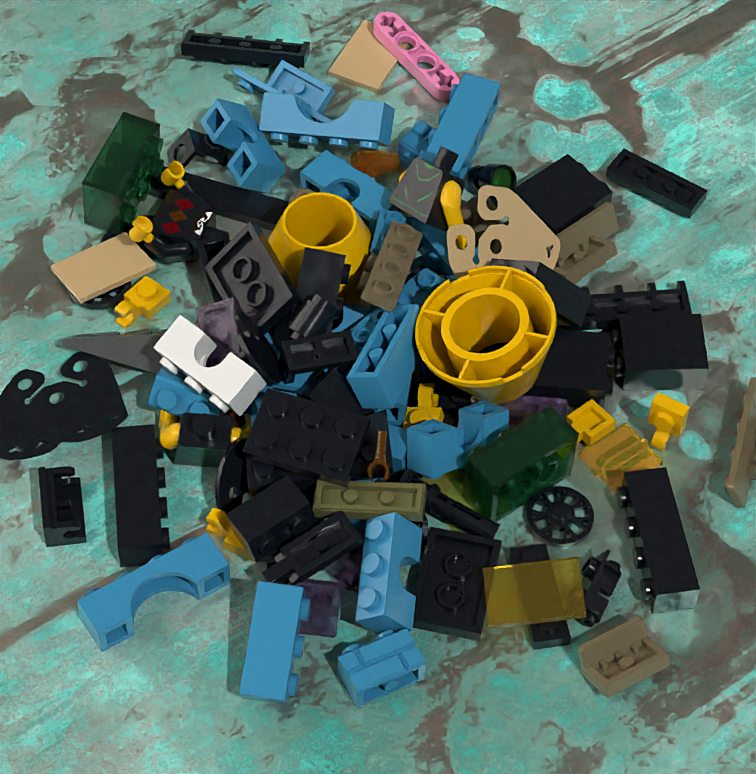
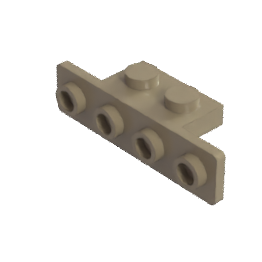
[546,202,619,284]
[356,221,423,312]
[724,377,756,508]

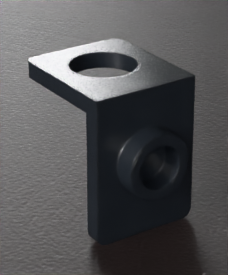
[167,128,228,168]

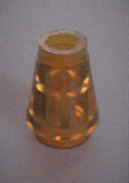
[351,149,400,178]

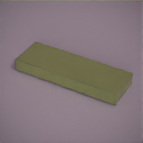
[313,480,427,522]

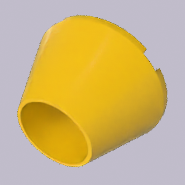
[267,192,374,324]
[415,266,557,403]

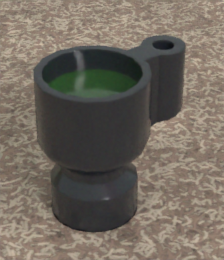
[467,164,517,207]

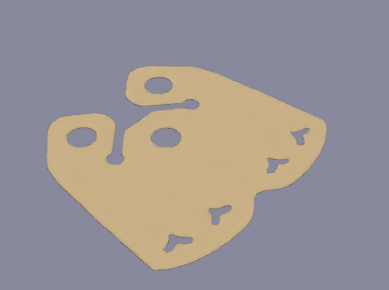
[446,185,560,279]

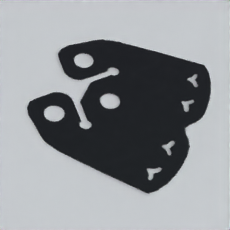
[0,351,128,460]

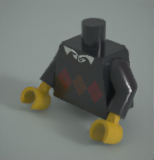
[129,161,229,263]

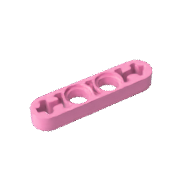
[373,11,460,101]

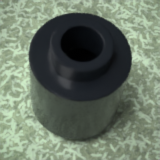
[287,293,337,339]

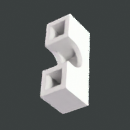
[153,315,267,416]

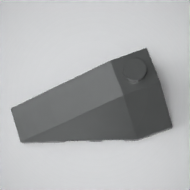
[62,325,215,374]

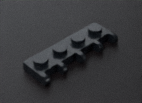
[181,29,310,68]
[556,280,692,331]

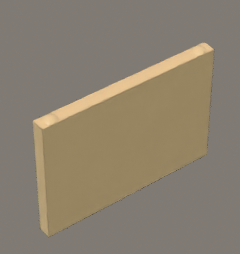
[328,20,411,93]
[51,232,156,304]

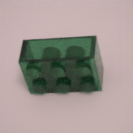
[82,112,164,235]
[462,405,579,522]

